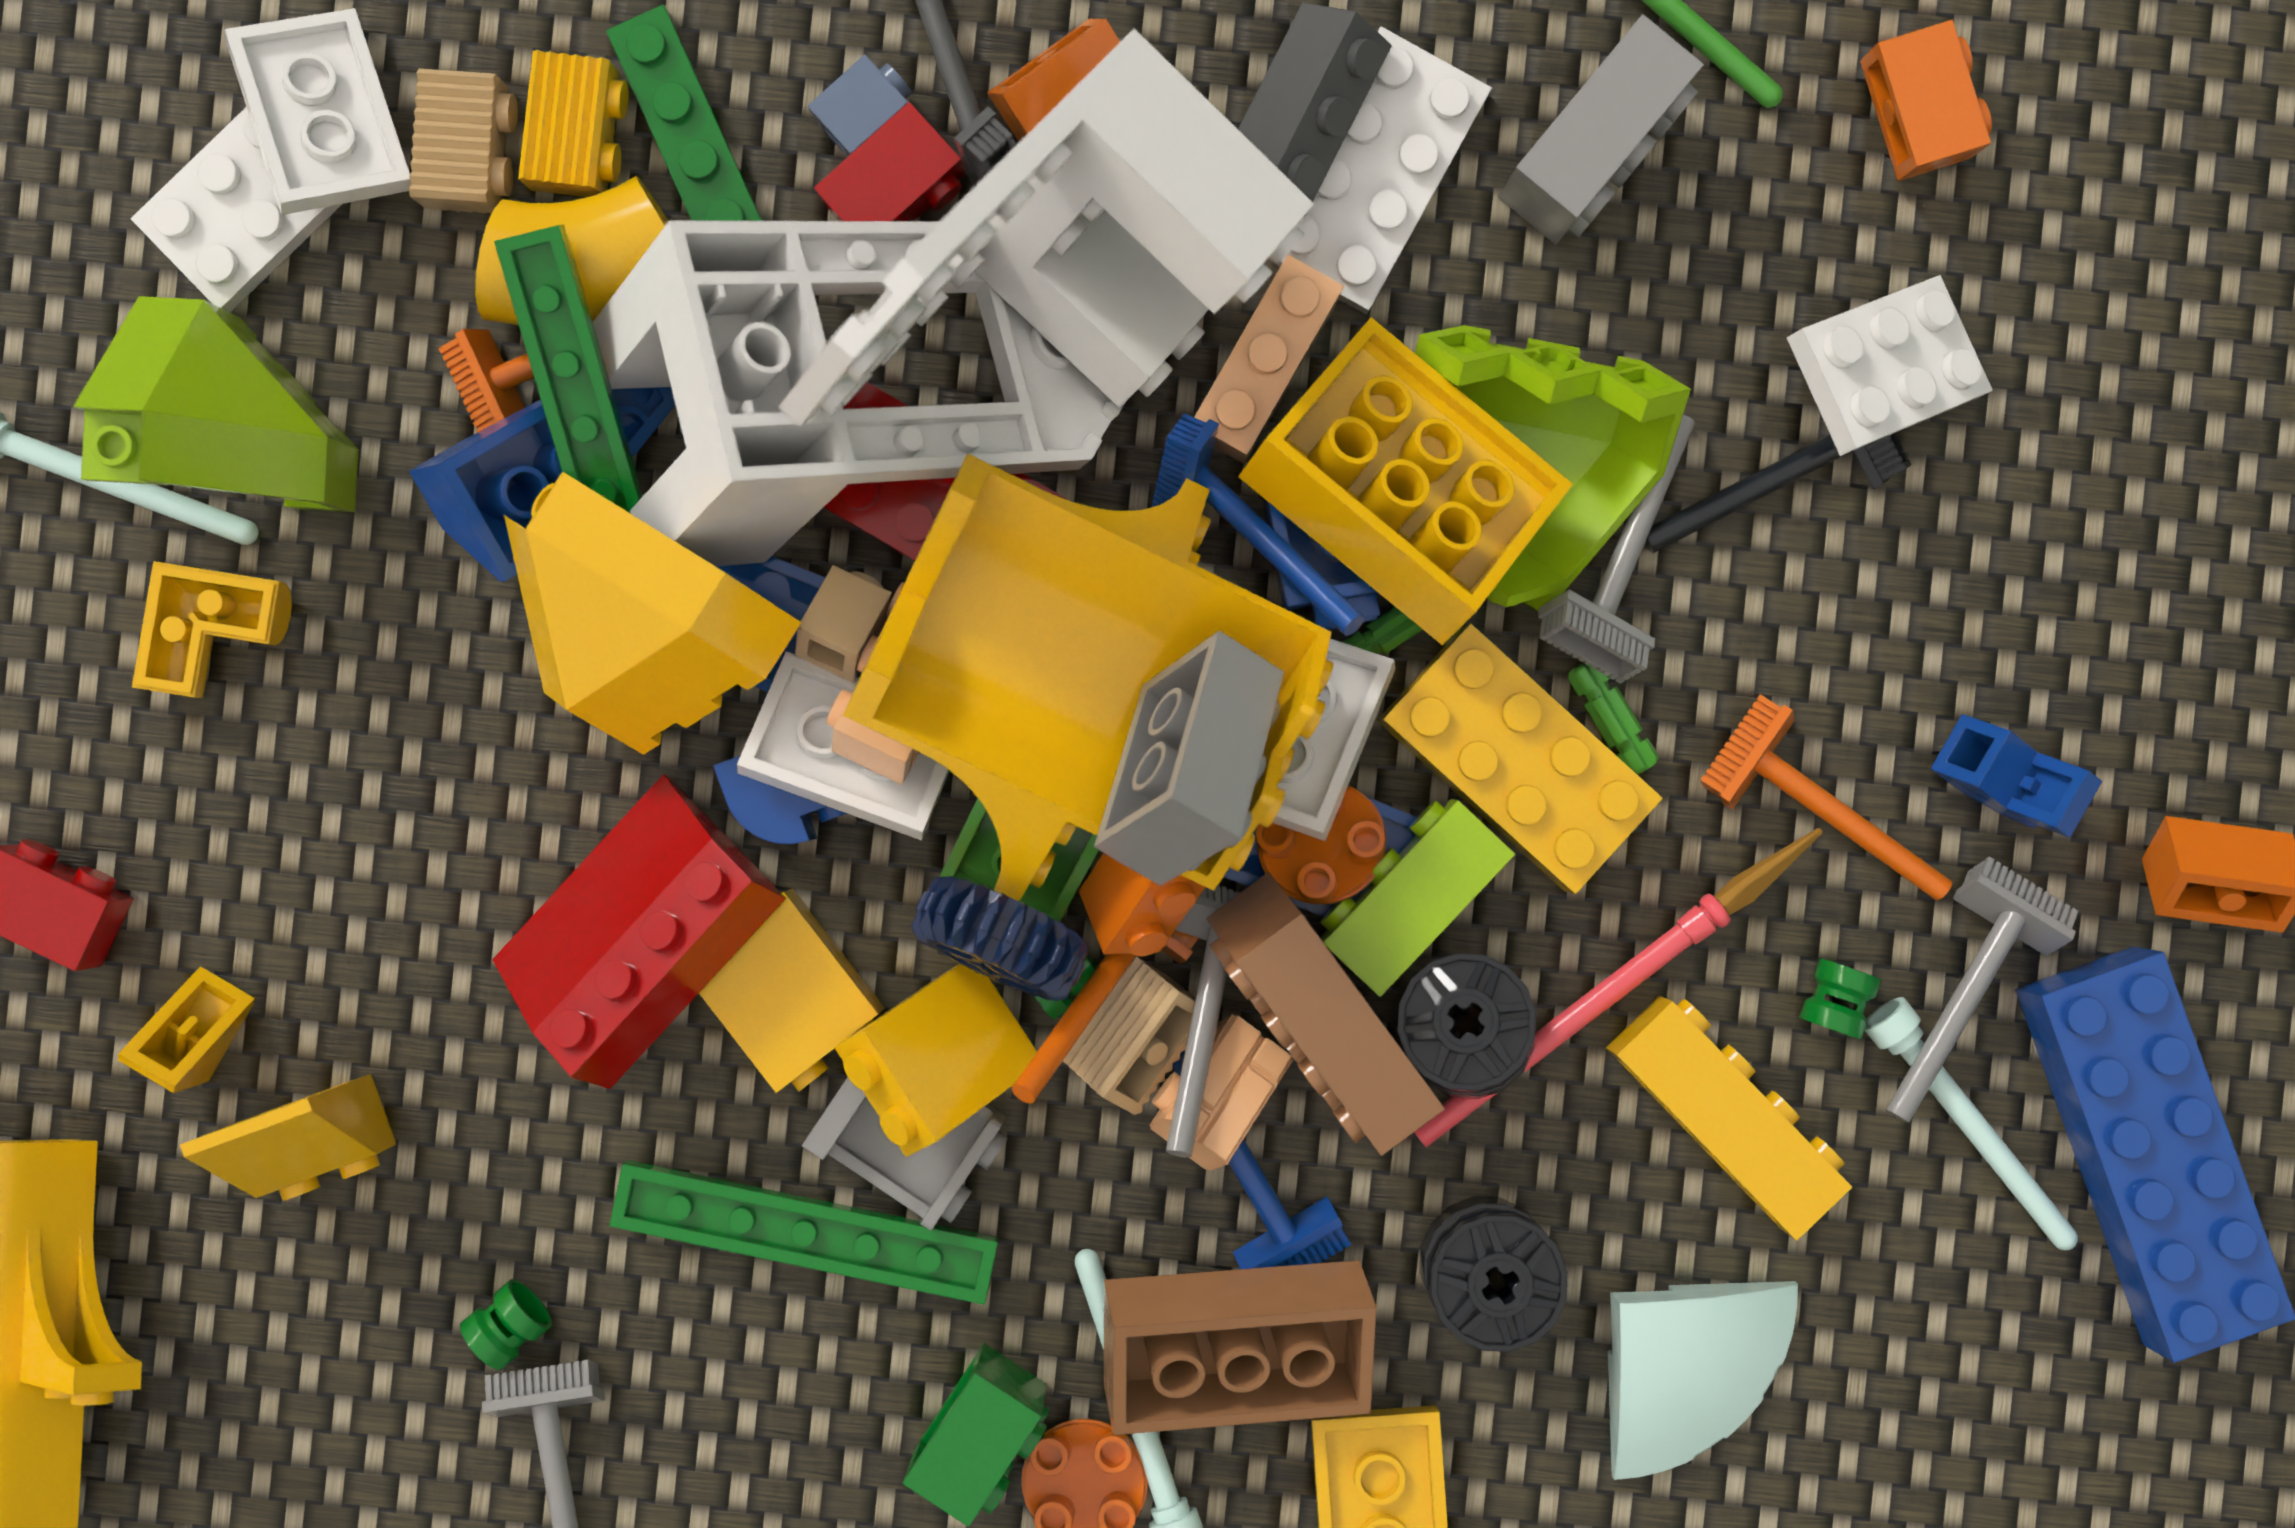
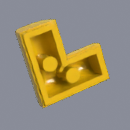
[132,561,292,699]

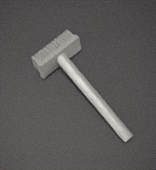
[1538,415,1695,684]
[1886,856,2078,1123]
[1166,885,1241,1158]
[482,1360,605,1528]

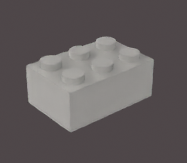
[1498,14,1704,245]
[1094,631,1284,886]

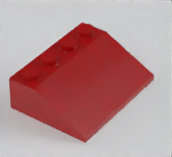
[492,774,786,1089]

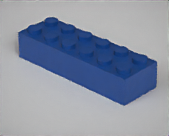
[2015,946,2295,1363]

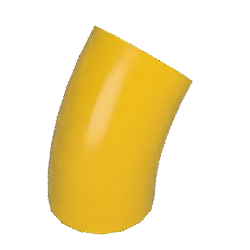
[475,176,669,325]

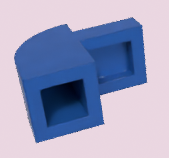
[1931,714,2103,838]
[713,755,847,844]

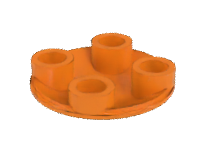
[1256,785,1387,904]
[1021,1419,1148,1528]

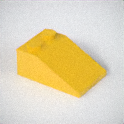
[180,1074,397,1201]

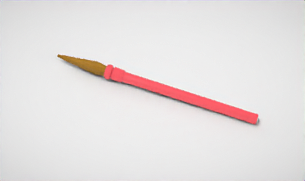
[1414,828,1823,1147]

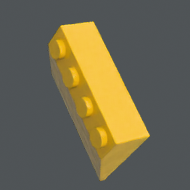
[1238,317,1573,645]

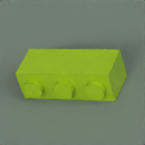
[1320,799,1515,997]

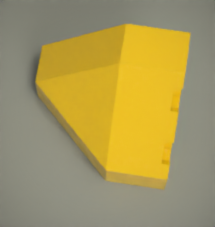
[504,472,802,755]

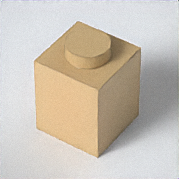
[795,565,892,683]

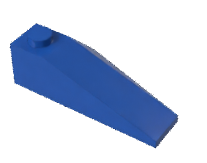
[409,387,676,582]

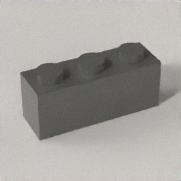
[1238,2,1392,218]

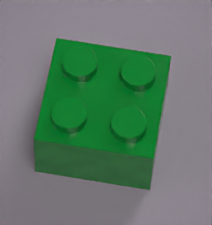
[902,1343,1049,1527]

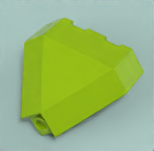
[73,296,359,512]
[1415,325,1691,612]

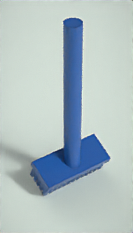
[1152,413,1364,636]
[1172,1051,1351,1269]

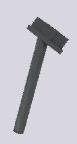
[915,0,1016,187]

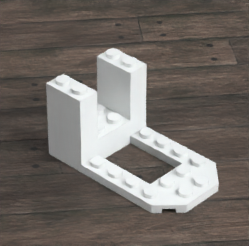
[779,29,1314,427]
[593,221,1126,566]

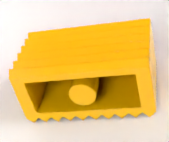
[518,50,629,197]

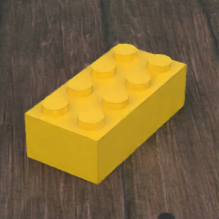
[1377,623,1663,894]

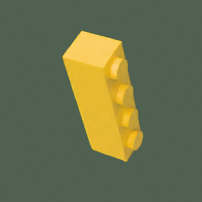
[1606,995,1852,1241]

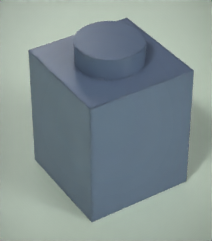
[808,54,912,157]

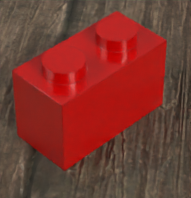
[814,102,966,221]
[0,839,134,971]

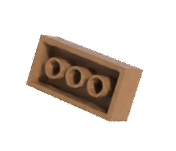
[1206,872,1445,1156]
[1104,1260,1377,1435]

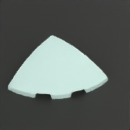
[1608,1281,1798,1480]

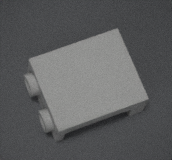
[802,1077,1007,1231]

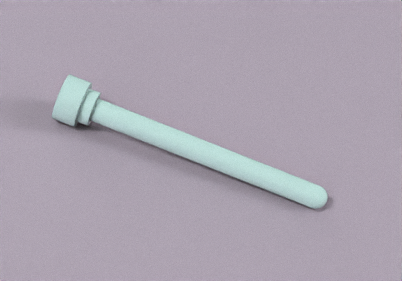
[0,412,259,545]
[1864,997,2078,1250]
[1074,1249,1203,1528]

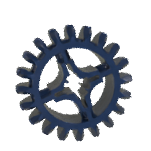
[911,876,1089,1001]

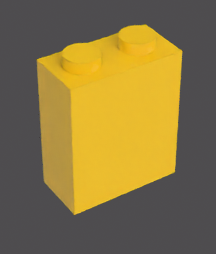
[699,889,885,1093]
[834,964,1037,1157]

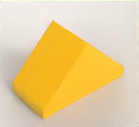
[118,966,255,1093]

